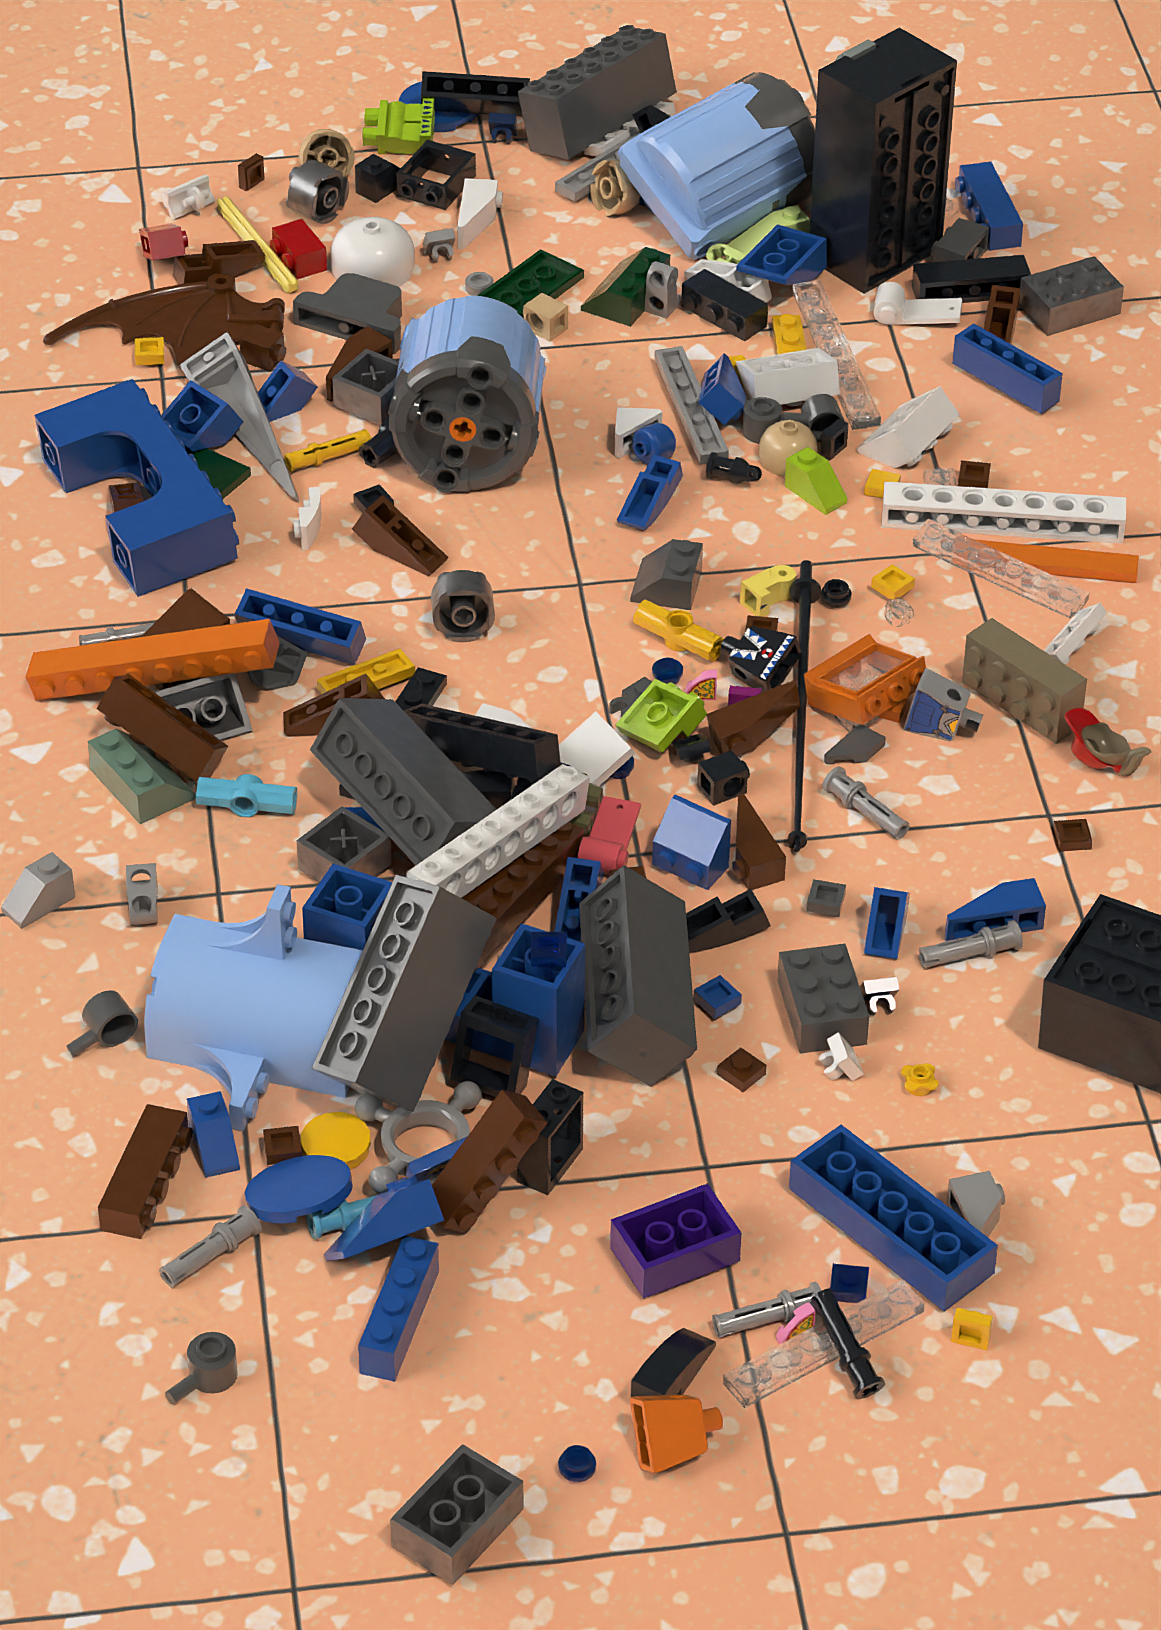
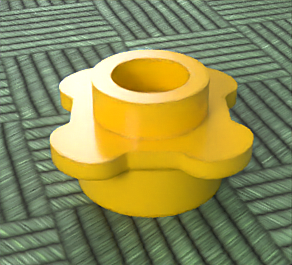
[901,1063,939,1096]

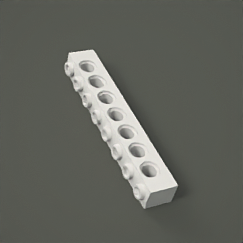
[881,482,1126,544]
[406,764,590,898]

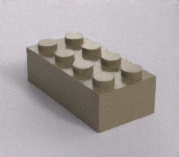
[962,618,1087,744]

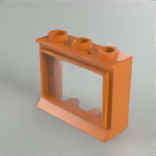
[804,634,926,725]

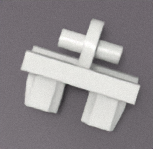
[161,175,215,219]

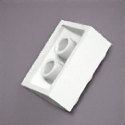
[736,348,840,406]
[856,386,960,468]

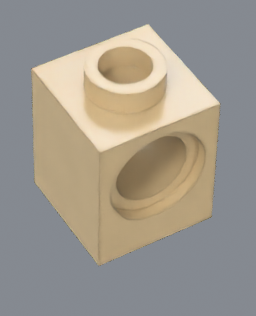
[523,293,568,342]

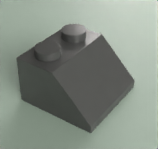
[630,539,703,610]

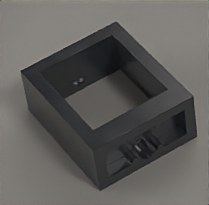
[396,140,476,210]
[450,995,539,1098]
[517,1079,584,1196]

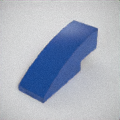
[617,454,683,530]

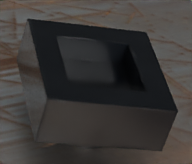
[820,419,848,461]
[353,484,394,513]
[672,732,711,762]

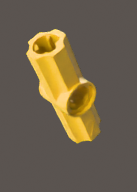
[633,599,725,662]

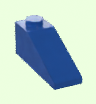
[698,353,746,425]
[554,857,604,942]
[945,878,1046,941]

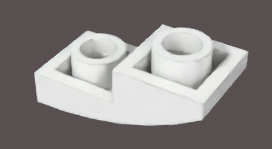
[293,487,322,550]

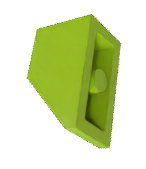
[785,447,848,515]

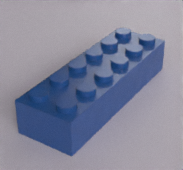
[789,1124,998,1312]

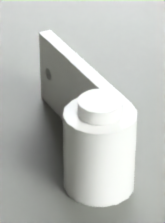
[874,282,962,325]

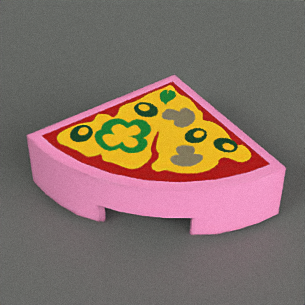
[685,669,717,700]
[776,1302,816,1348]

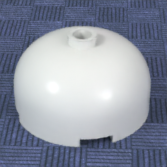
[331,217,415,286]

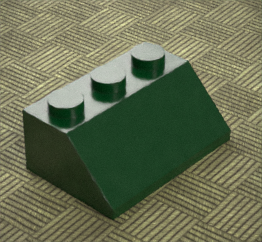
[581,247,671,327]

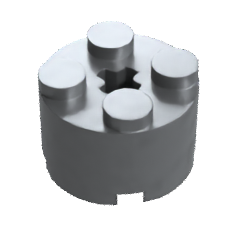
[286,160,349,224]
[431,570,495,642]

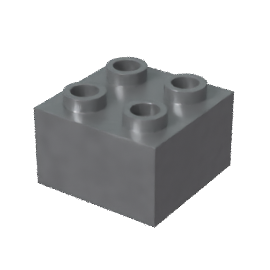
[332,349,399,425]
[296,806,392,883]

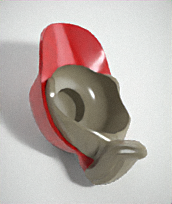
[1065,708,1151,776]

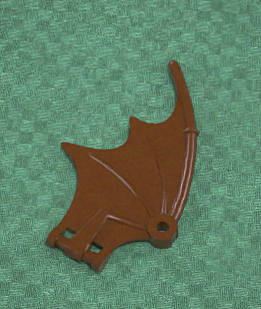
[43,273,285,370]

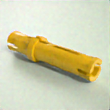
[284,429,371,472]

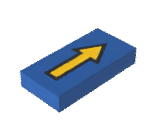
[406,1137,467,1181]

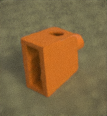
[629,1395,723,1473]

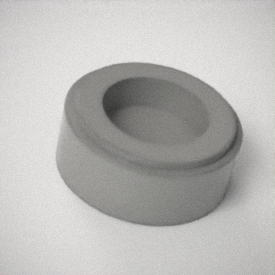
[465,272,493,296]

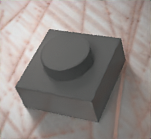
[807,879,846,917]

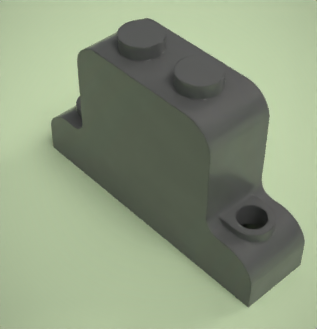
[293,273,402,355]

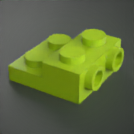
[615,679,707,753]

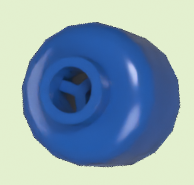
[632,423,676,465]

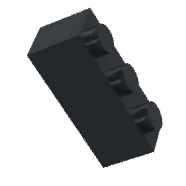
[681,269,768,342]

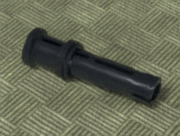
[811,1288,885,1399]

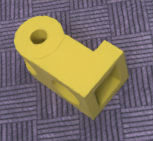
[740,565,796,617]

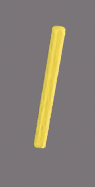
[217,196,299,294]

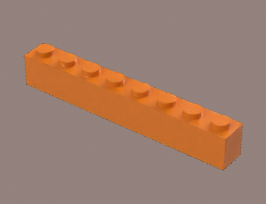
[25,619,280,701]

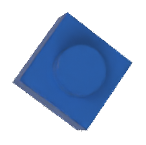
[693,975,742,1019]

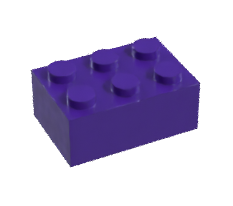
[610,1183,742,1298]

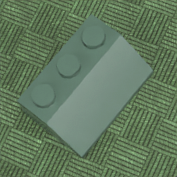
[87,729,196,824]

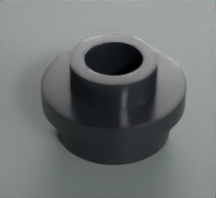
[821,579,852,607]

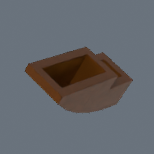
[173,240,265,284]
[984,285,1021,344]

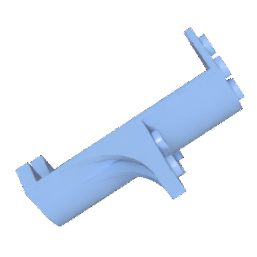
[144,884,363,1131]

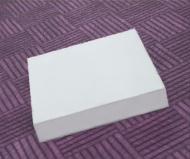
[559,711,635,786]

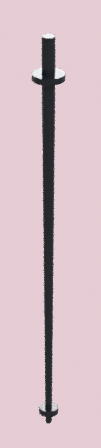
[787,560,821,852]

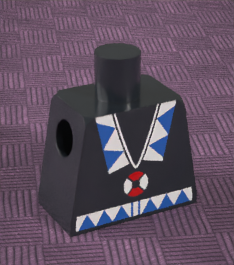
[721,626,802,693]

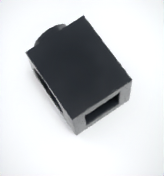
[697,750,750,806]

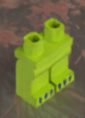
[362,98,435,154]

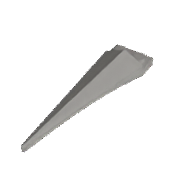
[180,332,299,502]

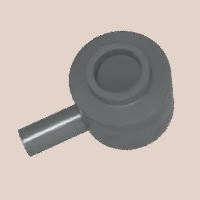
[781,394,845,442]
[743,397,782,444]
[66,990,138,1057]
[165,1332,238,1404]

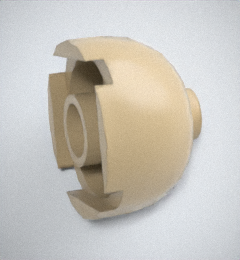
[298,129,355,177]
[590,160,640,216]
[759,420,817,476]

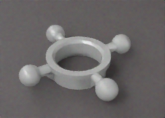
[355,1081,482,1194]

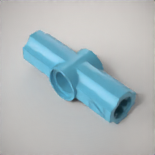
[196,774,297,817]

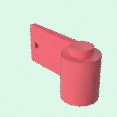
[578,796,641,874]

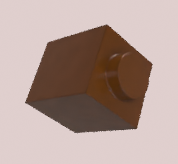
[239,323,286,372]

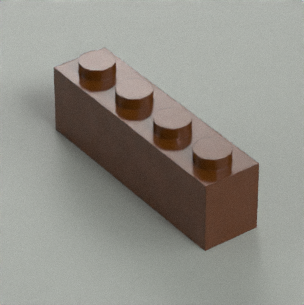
[96,674,228,782]
[432,1090,548,1233]
[98,1104,193,1239]

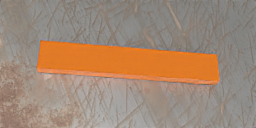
[953,538,1139,583]

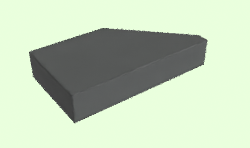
[824,724,886,764]

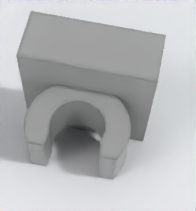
[423,228,455,262]

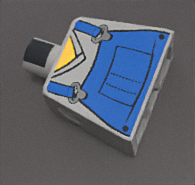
[903,668,983,742]

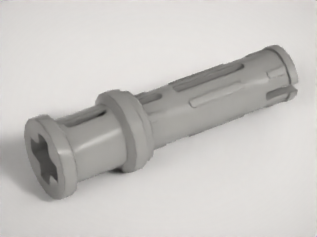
[822,766,910,840]
[919,920,1023,969]
[159,1205,262,1288]
[712,1282,821,1338]

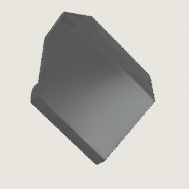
[247,636,308,690]

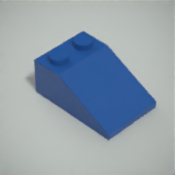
[736,224,827,285]
[324,1176,444,1261]

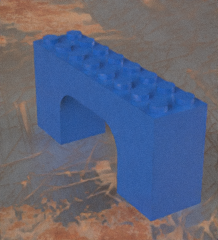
[34,379,239,597]
[302,863,585,1077]

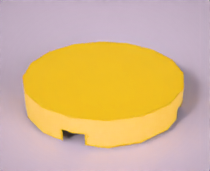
[301,1112,371,1169]

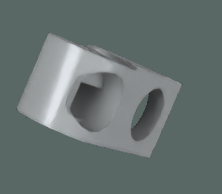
[644,261,680,319]
[126,863,158,925]

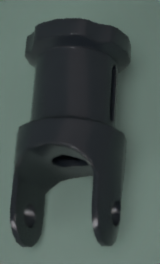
[706,452,762,484]

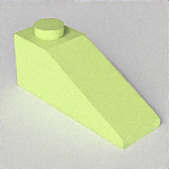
[727,205,810,255]

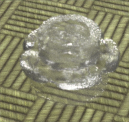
[884,598,914,627]

